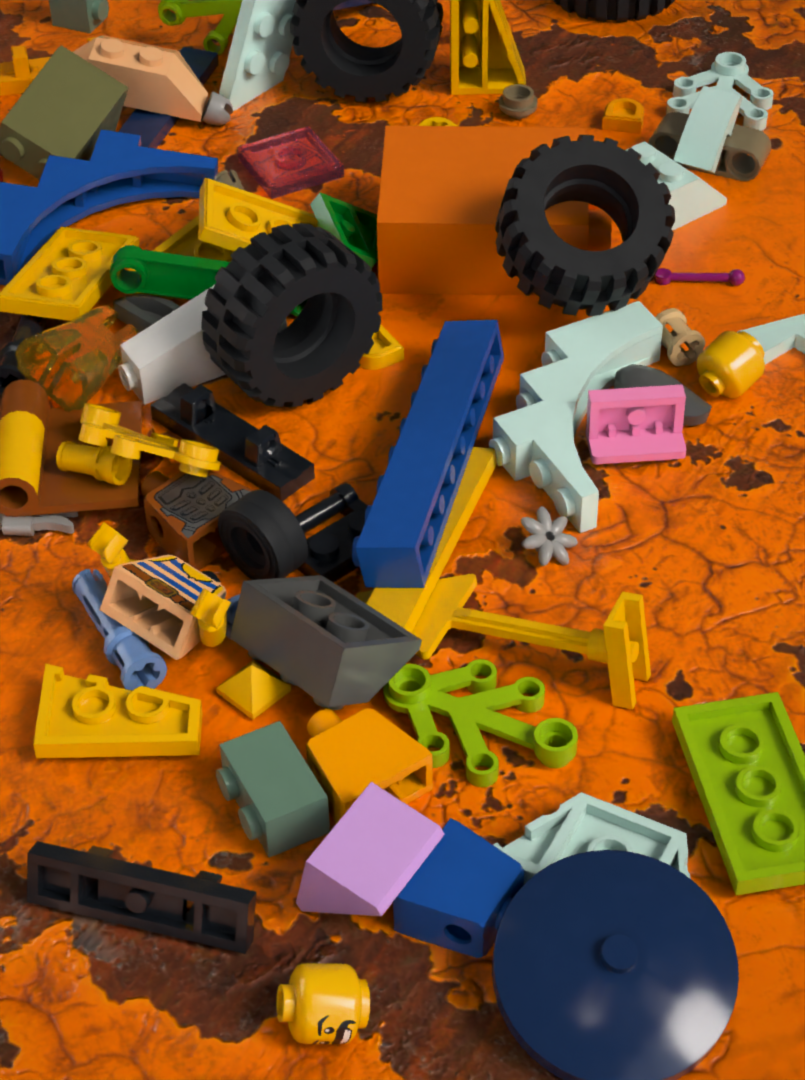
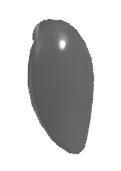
[113,294,180,332]
[614,364,712,426]

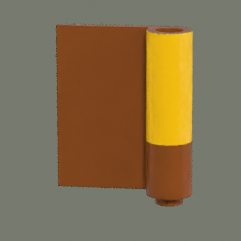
[0,380,143,517]

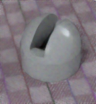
[201,91,233,126]

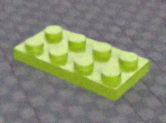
[672,692,805,895]

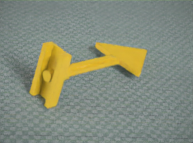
[356,574,651,710]

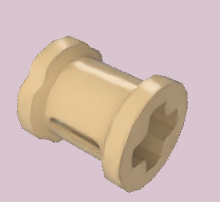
[655,308,706,366]

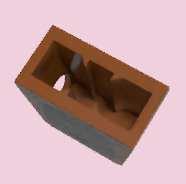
[141,470,253,570]

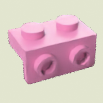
[586,384,686,464]

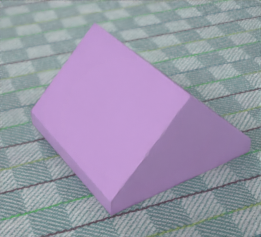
[296,782,445,916]

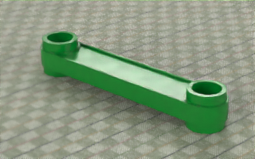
[109,245,307,317]

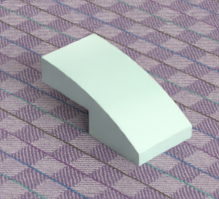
[674,86,743,173]

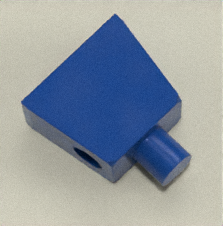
[393,818,524,958]

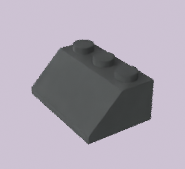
[229,575,422,710]

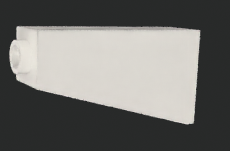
[118,285,287,405]

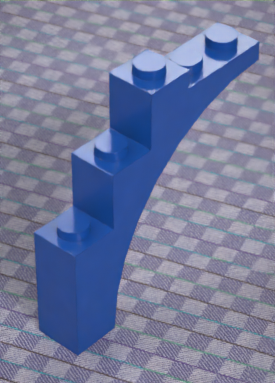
[0,129,218,285]

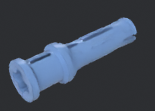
[72,569,167,690]

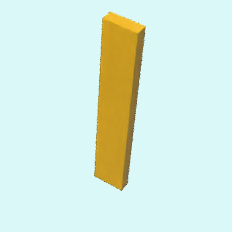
[366,447,497,633]

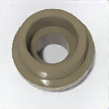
[499,84,538,119]

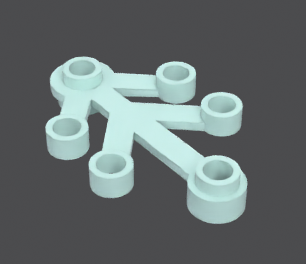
[666,52,774,131]

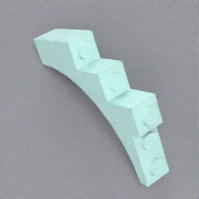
[489,301,663,533]

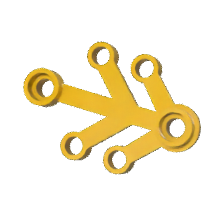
[78,403,221,477]

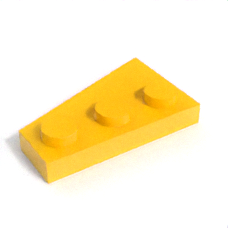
[33,664,203,759]

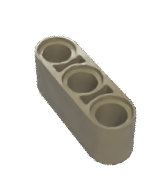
[648,112,772,181]

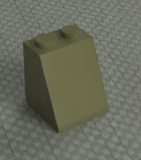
[0,45,129,180]

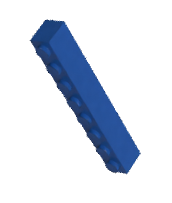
[352,320,504,588]

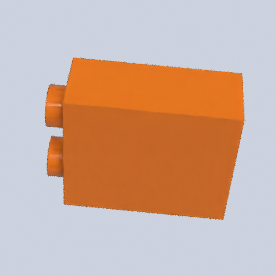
[377,126,612,296]

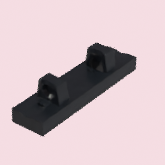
[150,383,315,501]
[27,841,256,954]

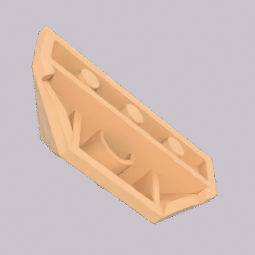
[73,35,208,122]

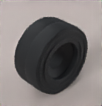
[218,490,308,580]

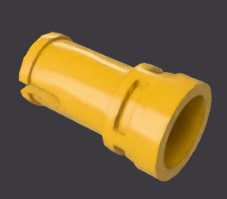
[56,441,132,486]

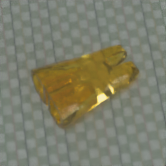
[15,305,140,412]

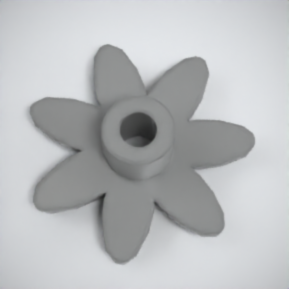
[521,506,578,566]

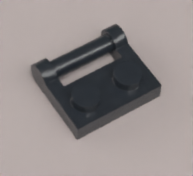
[295,482,368,583]

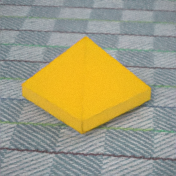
[216,660,291,720]

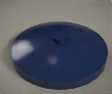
[492,850,739,1080]

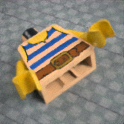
[87,522,231,660]

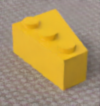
[450,0,527,95]

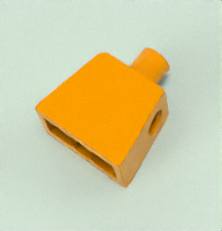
[306,708,433,824]

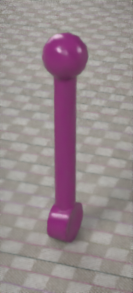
[654,268,745,286]

